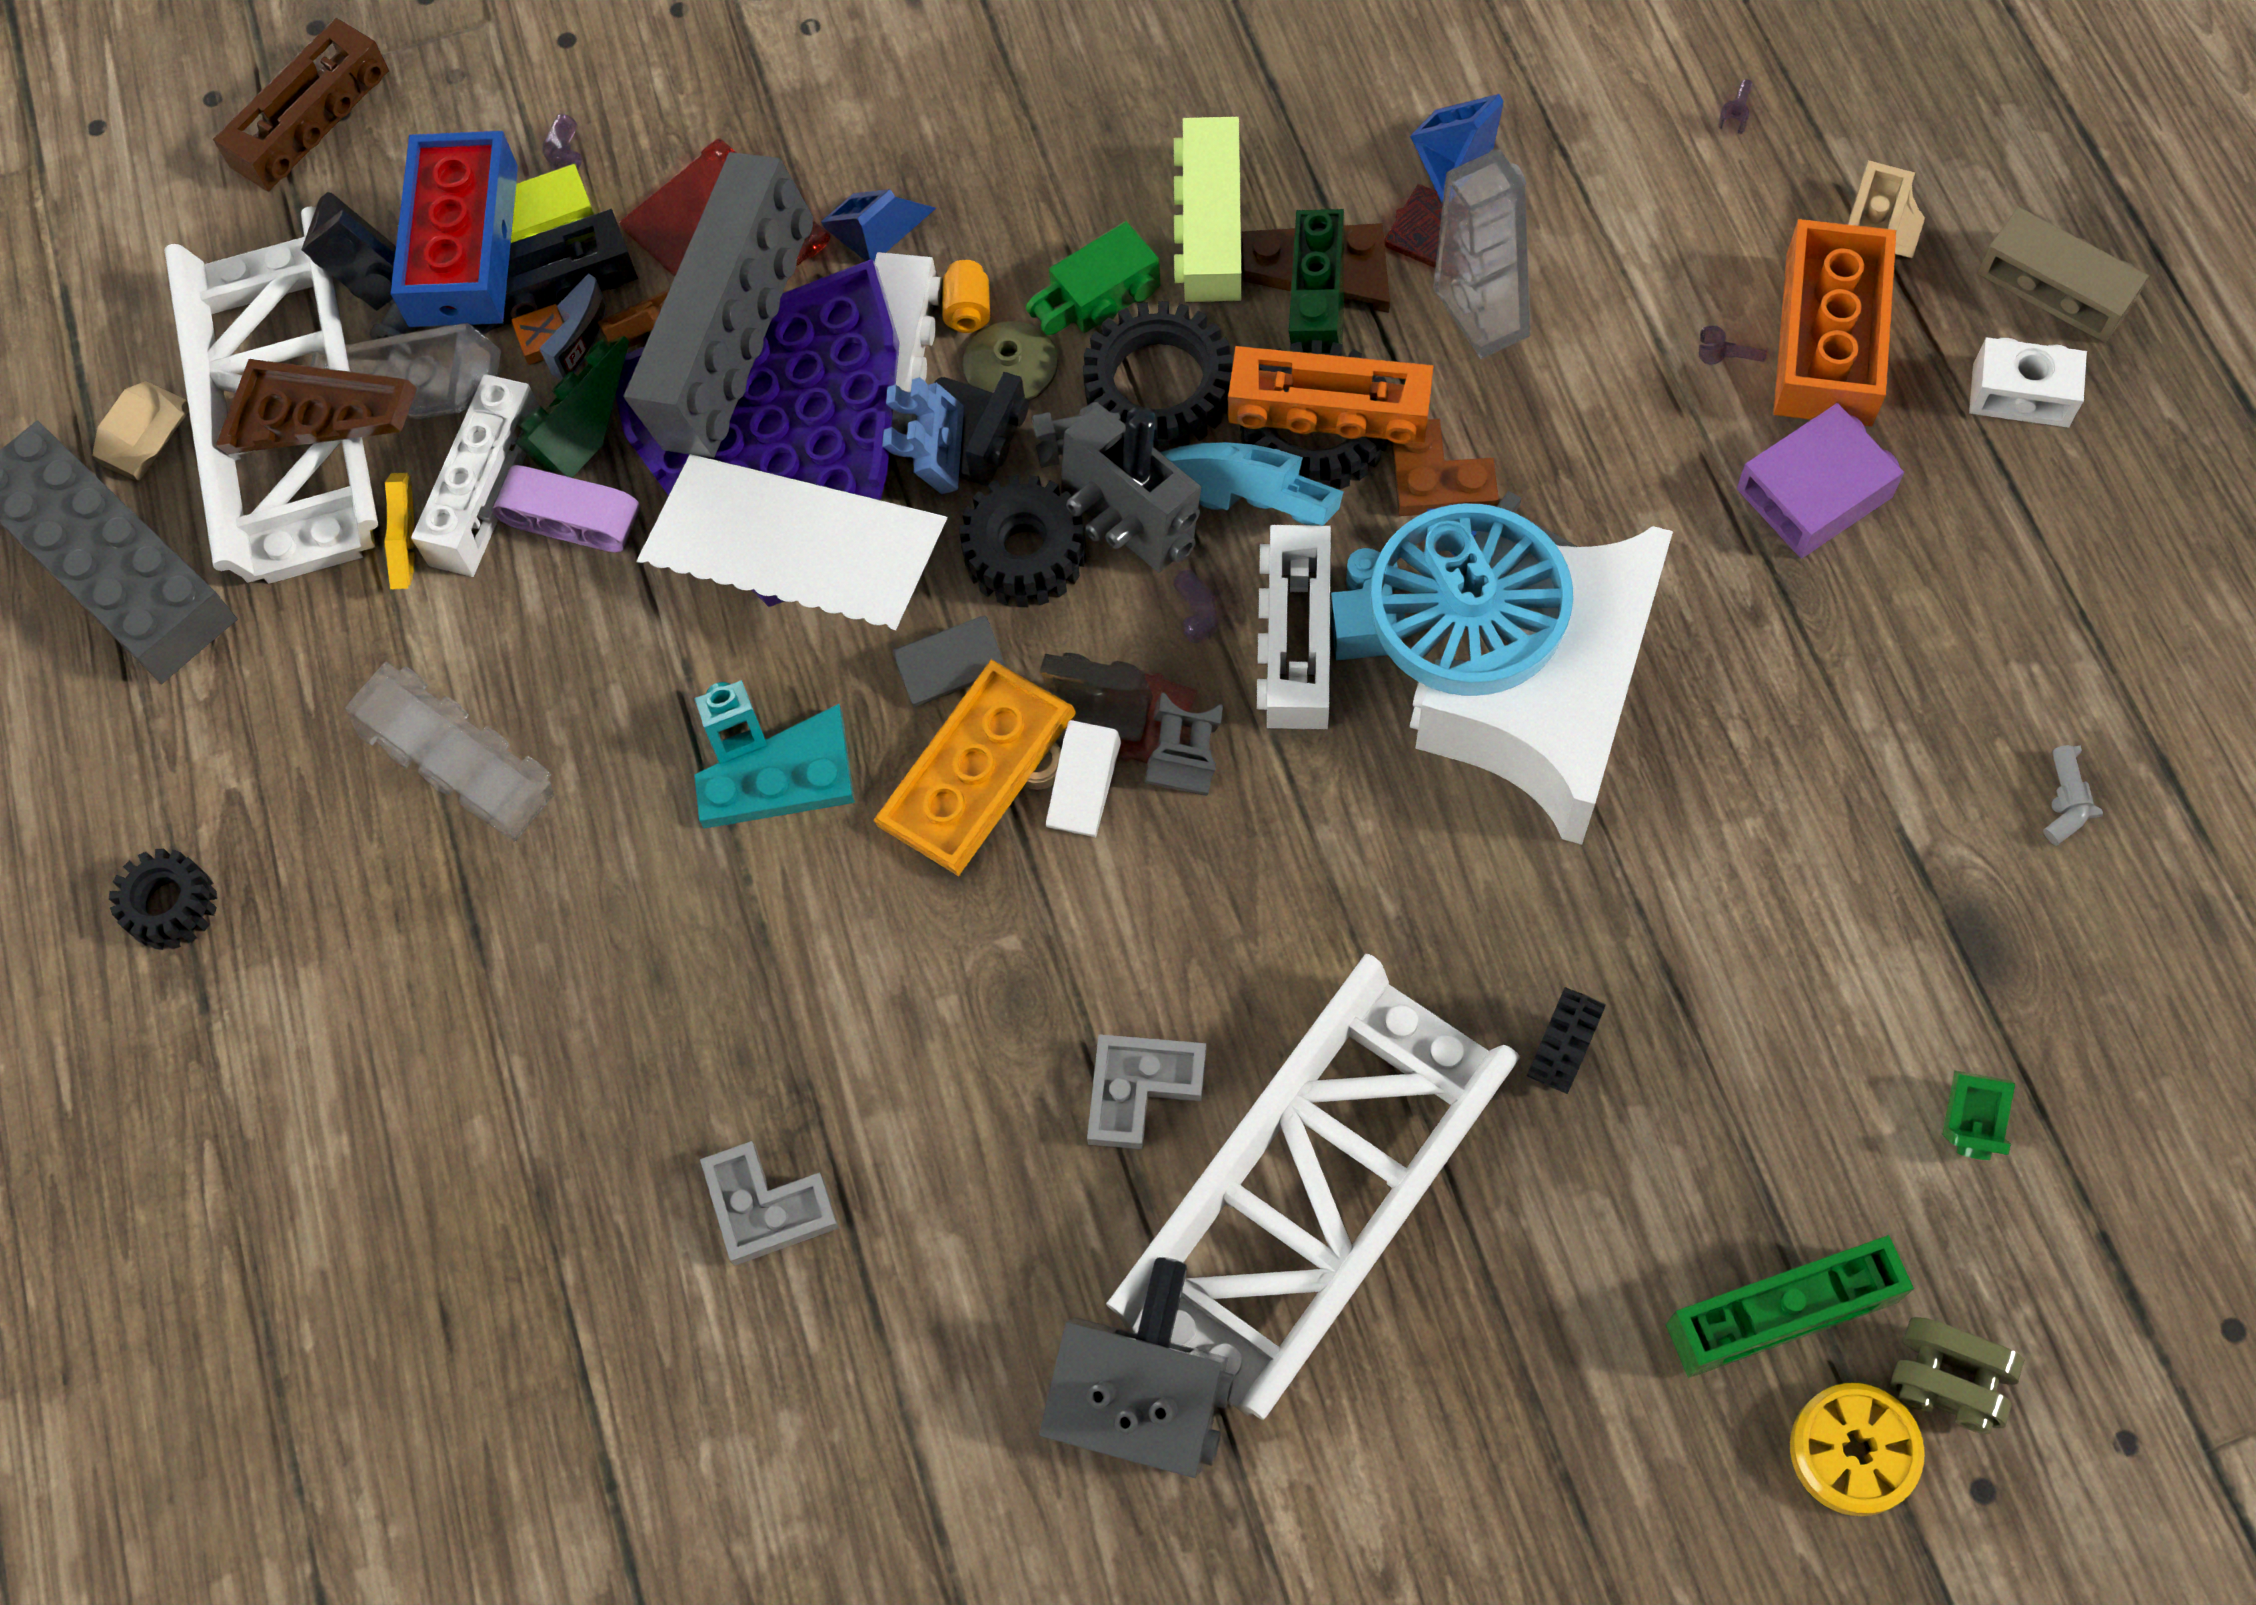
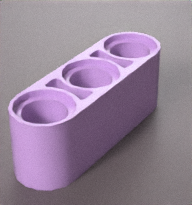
[491,465,641,553]

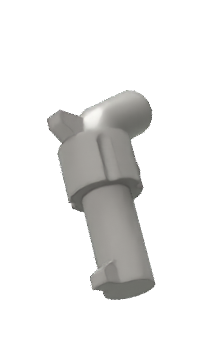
[2043,745,2103,846]

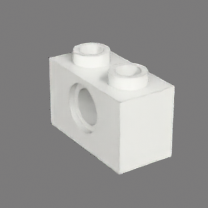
[1969,337,2087,428]

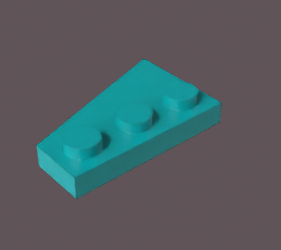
[694,704,855,829]

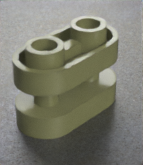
[1890,1317,2025,1434]

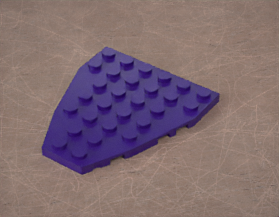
[616,259,900,607]

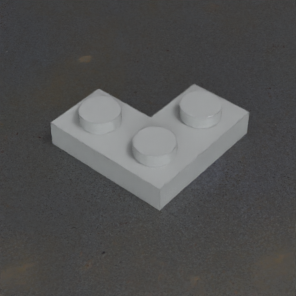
[1087,1034,1206,1149]
[700,1141,839,1266]

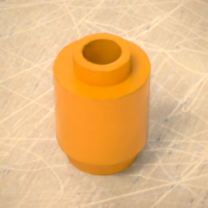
[942,260,990,333]

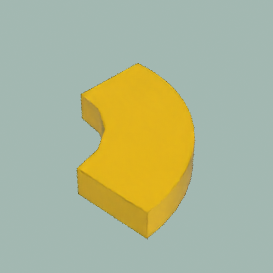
[384,472,415,590]

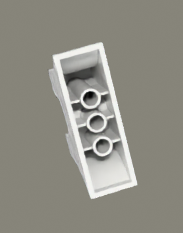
[1410,526,1673,845]

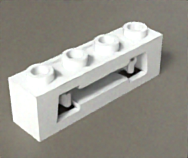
[411,374,539,577]
[1257,525,1331,729]

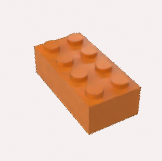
[1773,219,1897,427]

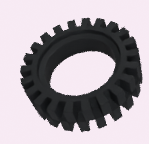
[1083,301,1233,452]
[1240,340,1388,489]

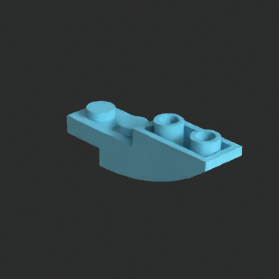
[1160,442,1344,526]

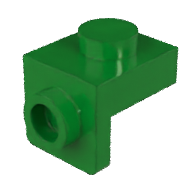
[1942,1070,2015,1160]

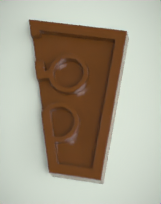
[1242,223,1390,313]

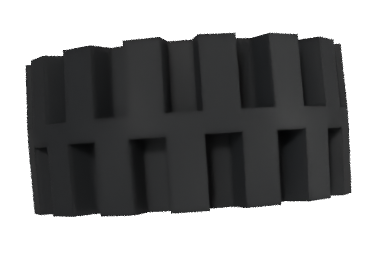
[1527,987,1606,1094]

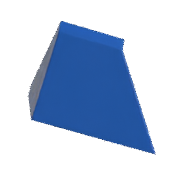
[1410,94,1504,203]
[821,189,936,263]

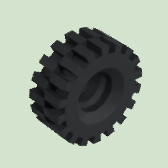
[959,475,1086,607]

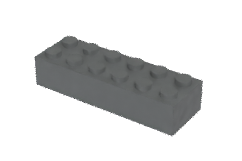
[623,152,814,458]
[0,420,238,685]

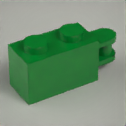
[1026,221,1161,335]

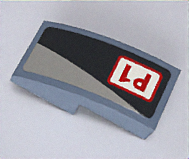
[539,274,607,381]

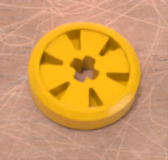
[1790,1383,1925,1516]

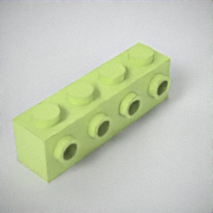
[1174,117,1241,302]

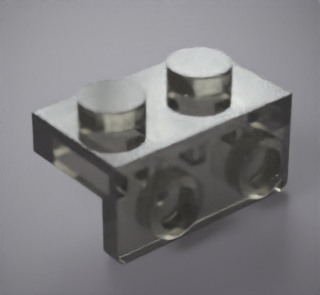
[1040,653,1153,742]

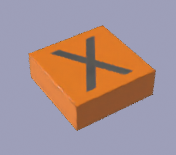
[511,304,563,365]

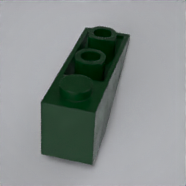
[1288,209,1344,354]
[514,336,629,478]

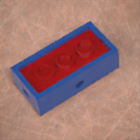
[391,131,518,327]

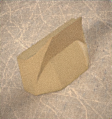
[1847,160,1925,258]
[92,381,189,482]

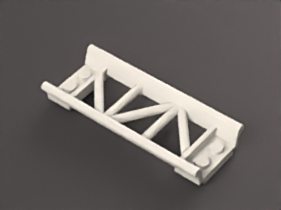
[164,206,378,584]
[1106,954,1520,1420]

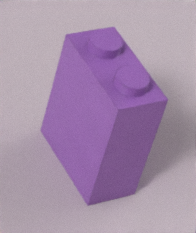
[1737,403,1904,559]

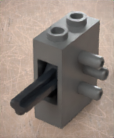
[1061,404,1202,573]
[1039,1257,1234,1478]

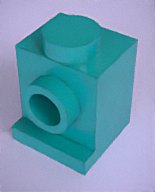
[694,680,767,764]

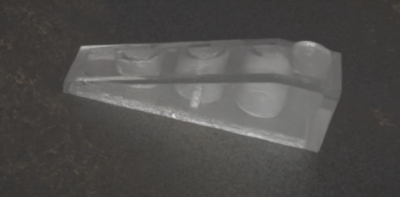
[310,323,502,420]

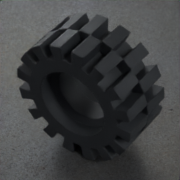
[109,848,217,950]

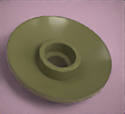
[963,321,1058,401]

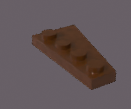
[216,359,417,454]

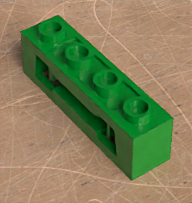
[1665,1235,1914,1378]

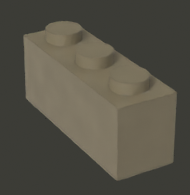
[1977,206,2149,343]

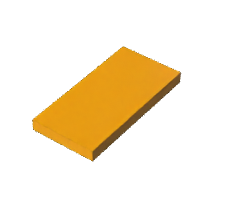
[873,659,1076,876]

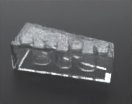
[1433,148,1531,359]
[345,661,554,842]

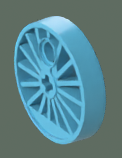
[1371,503,1573,696]

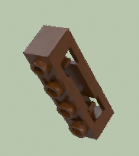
[213,18,389,192]

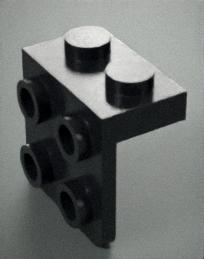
[301,192,396,311]
[905,372,1029,487]

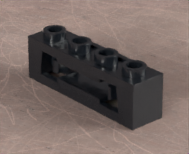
[454,209,638,340]

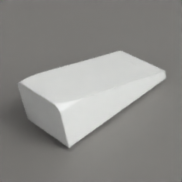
[1046,720,1121,838]

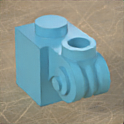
[1330,548,1405,660]

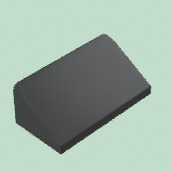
[893,616,1006,708]

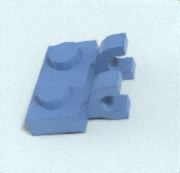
[882,377,964,494]

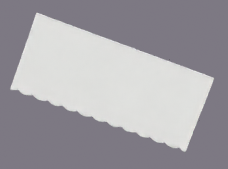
[636,454,948,630]

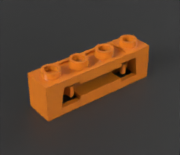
[1228,346,1434,444]

